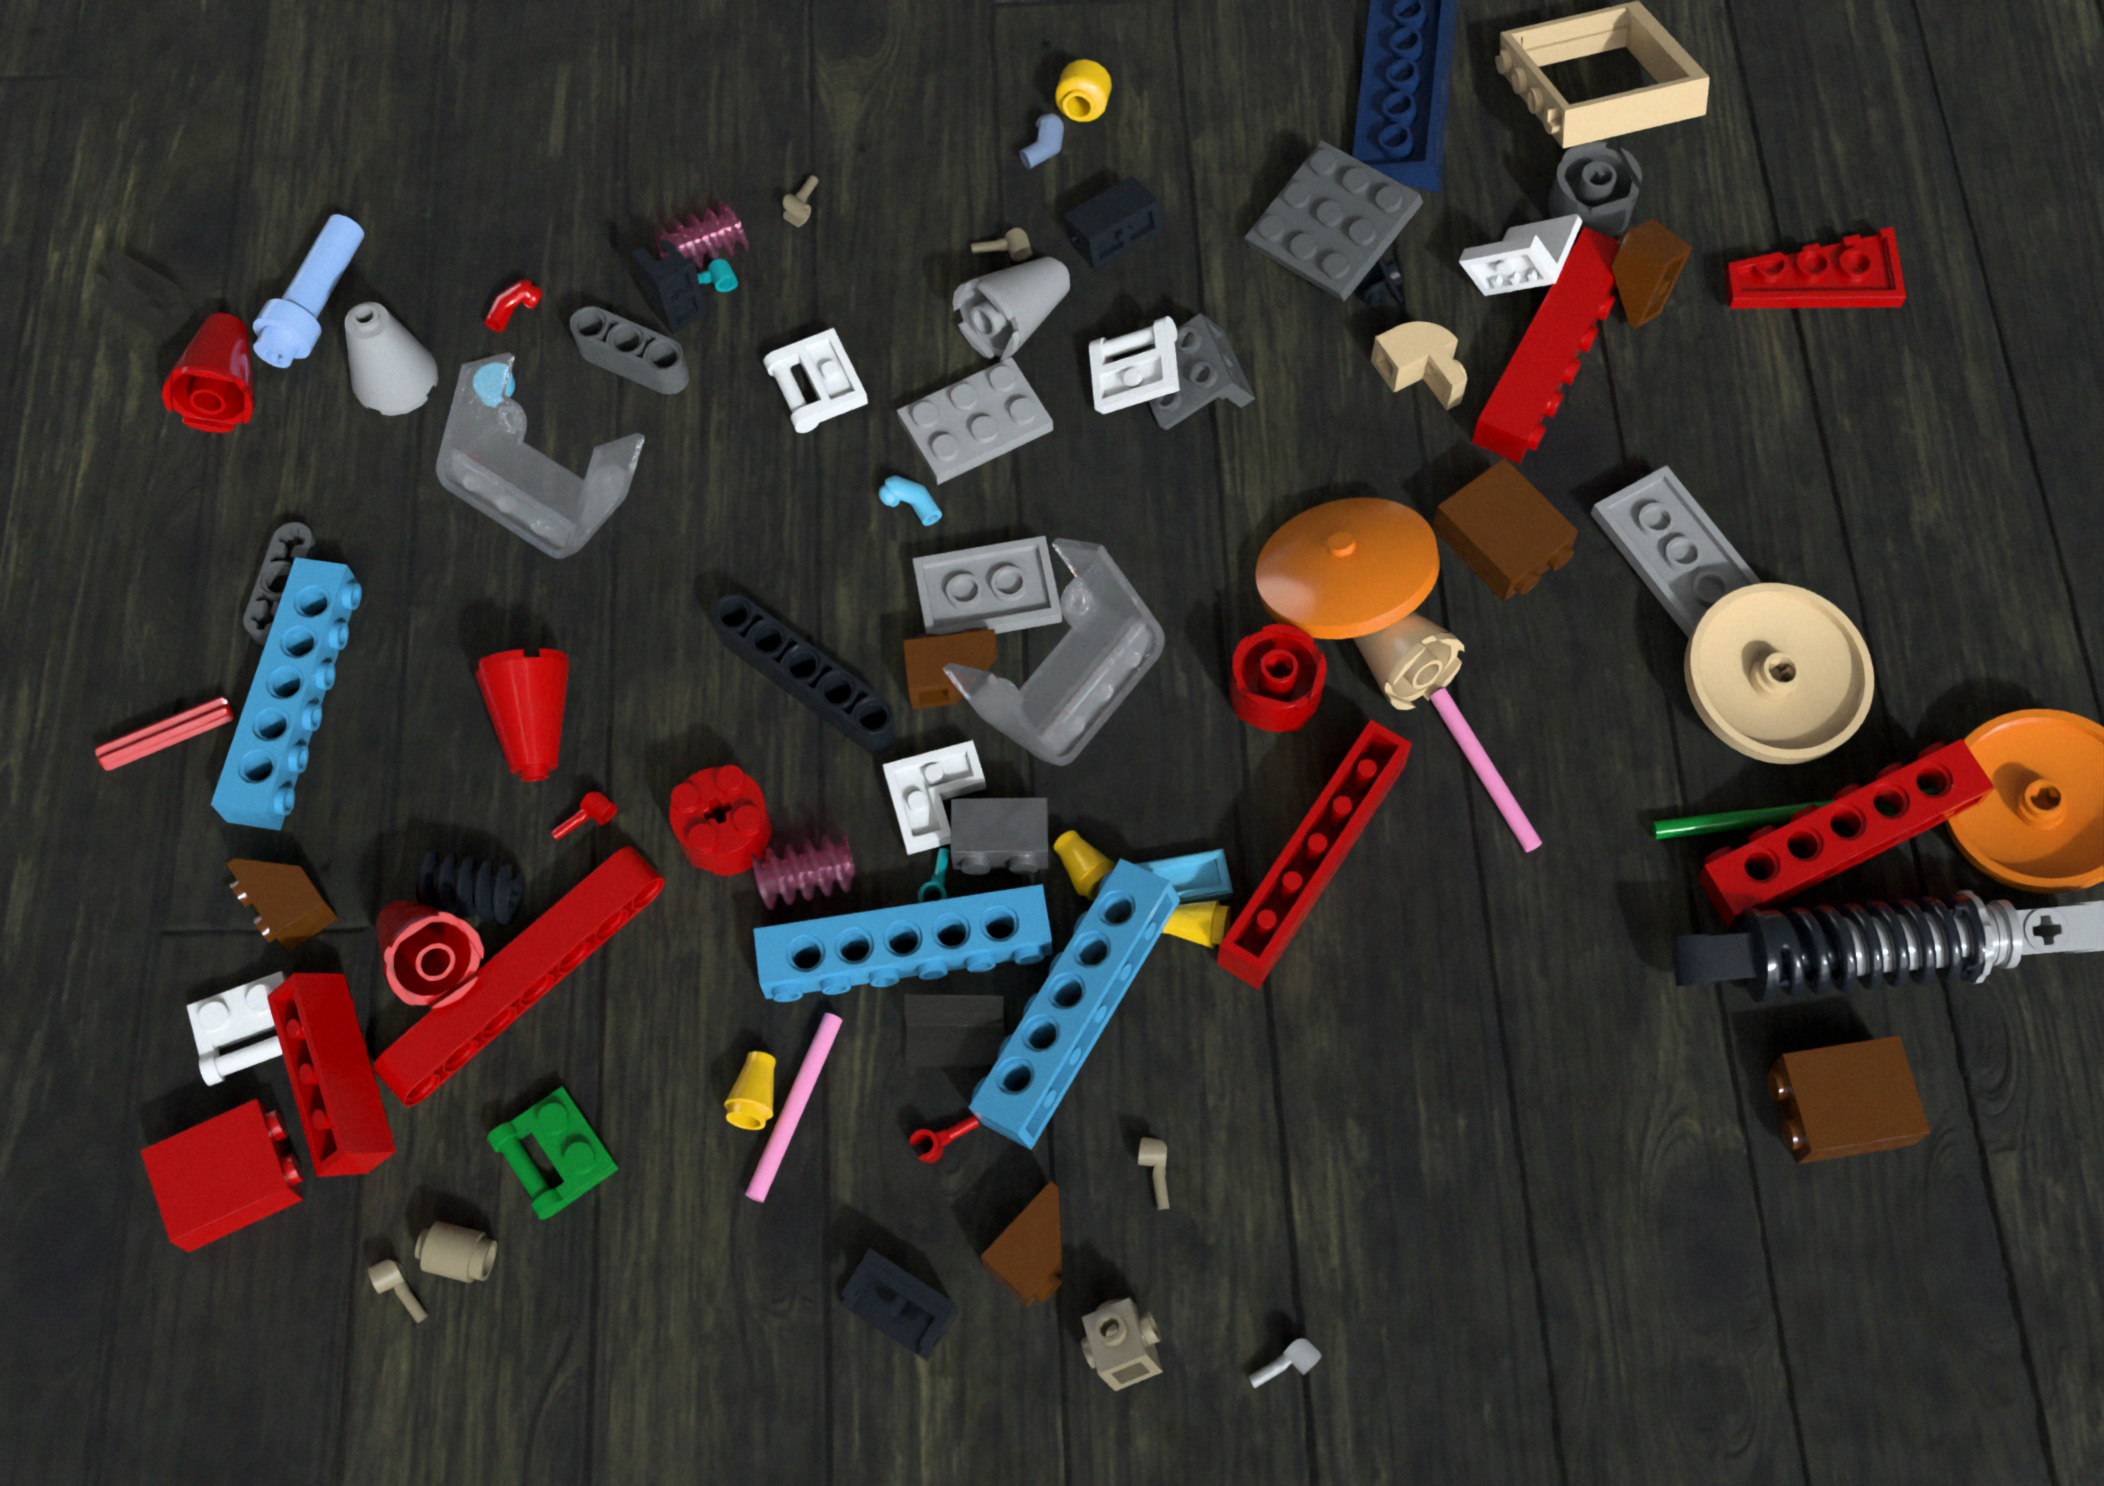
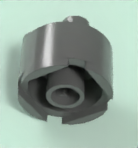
[1548,141,1642,243]

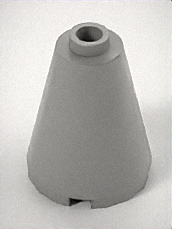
[952,256,1070,361]
[345,302,438,416]

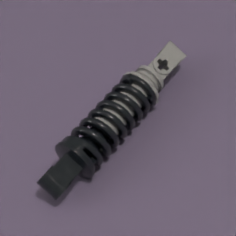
[1670,890,2104,1002]

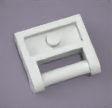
[1089,316,1180,414]
[763,328,868,433]
[187,971,288,1086]

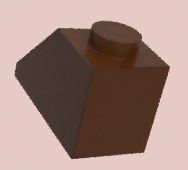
[1611,218,1693,329]
[981,1181,1063,1309]

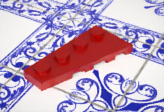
[1724,227,1906,309]

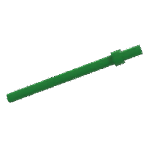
[1651,788,1937,840]

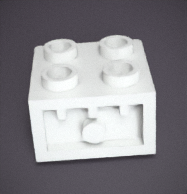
[1459,214,1582,296]

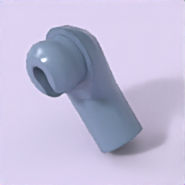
[1019,113,1064,169]

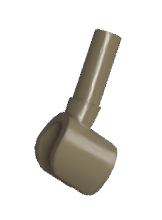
[783,175,819,227]
[971,228,1033,262]
[1138,1137,1170,1210]
[368,1259,428,1323]

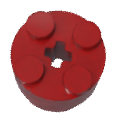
[1229,624,1327,732]
[669,765,772,876]

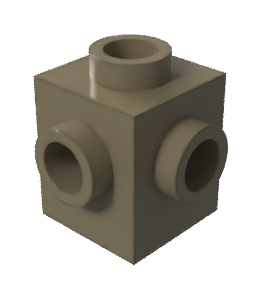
[1081,1297,1163,1391]

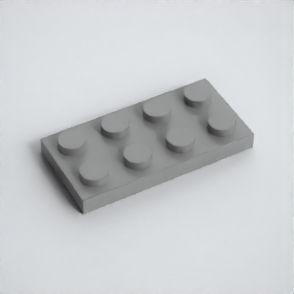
[1591,465,1762,638]

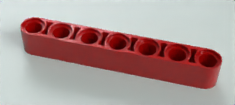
[373,846,665,1107]

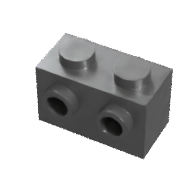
[951,798,1048,875]

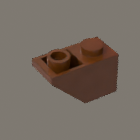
[903,628,997,710]
[227,858,339,951]

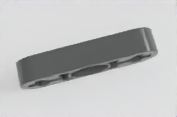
[243,522,319,646]

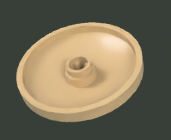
[1684,583,1874,764]

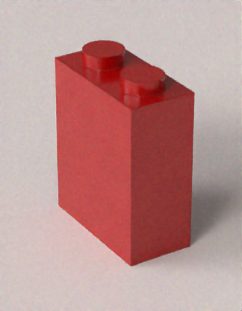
[141,1099,304,1252]

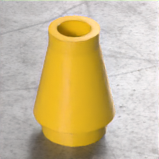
[1053,830,1116,901]
[1161,900,1231,948]
[724,1052,776,1130]

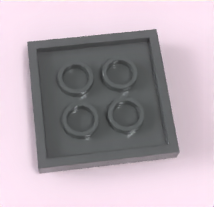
[1244,140,1423,302]

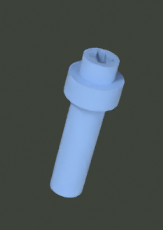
[253,214,364,368]

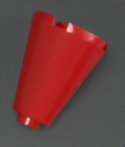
[161,313,255,433]
[475,649,570,782]
[376,900,484,1008]

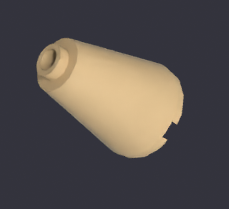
[1353,611,1464,710]

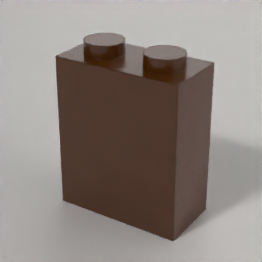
[1432,458,1579,602]
[1767,1035,1931,1164]

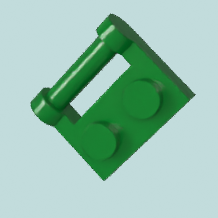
[487,1086,619,1220]

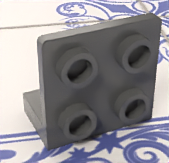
[1143,313,1255,430]

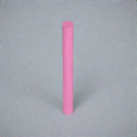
[1430,688,1542,852]
[745,1013,842,1202]

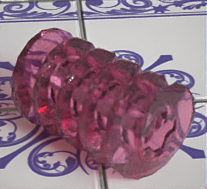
[655,202,750,269]
[751,831,856,909]

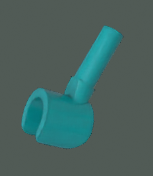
[697,259,738,292]
[918,848,950,903]

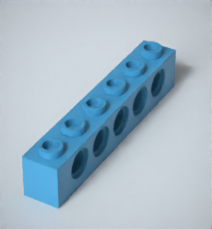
[211,557,362,830]
[968,859,1180,1150]
[754,884,1052,1002]

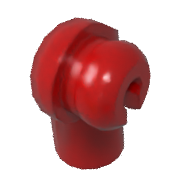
[484,279,543,332]

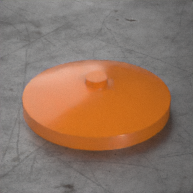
[1255,497,1440,639]
[1944,709,2104,894]

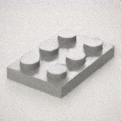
[897,357,1053,485]
[912,536,1062,636]

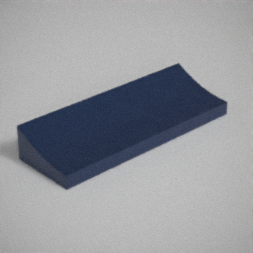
[1352,0,1458,193]

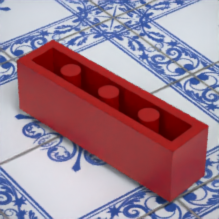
[267,973,396,1177]

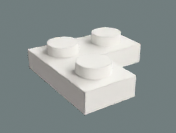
[883,740,986,855]

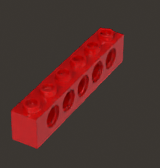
[1698,739,1994,928]

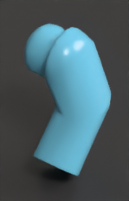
[878,475,942,526]

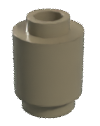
[415,1221,497,1283]

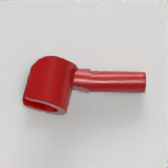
[551,791,617,841]
[909,1115,979,1163]

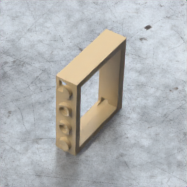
[1495,1,1710,148]

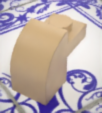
[1371,321,1467,410]

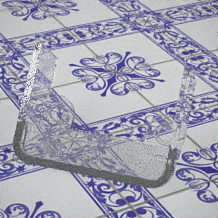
[436,352,645,559]
[943,538,1165,766]

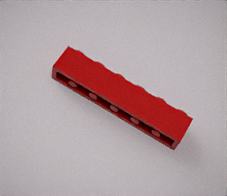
[1472,227,1619,464]
[1217,720,1412,989]

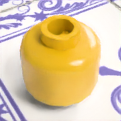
[1055,59,1112,122]

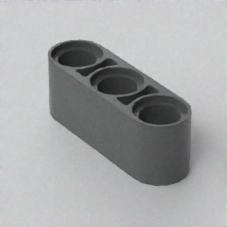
[570,306,690,395]

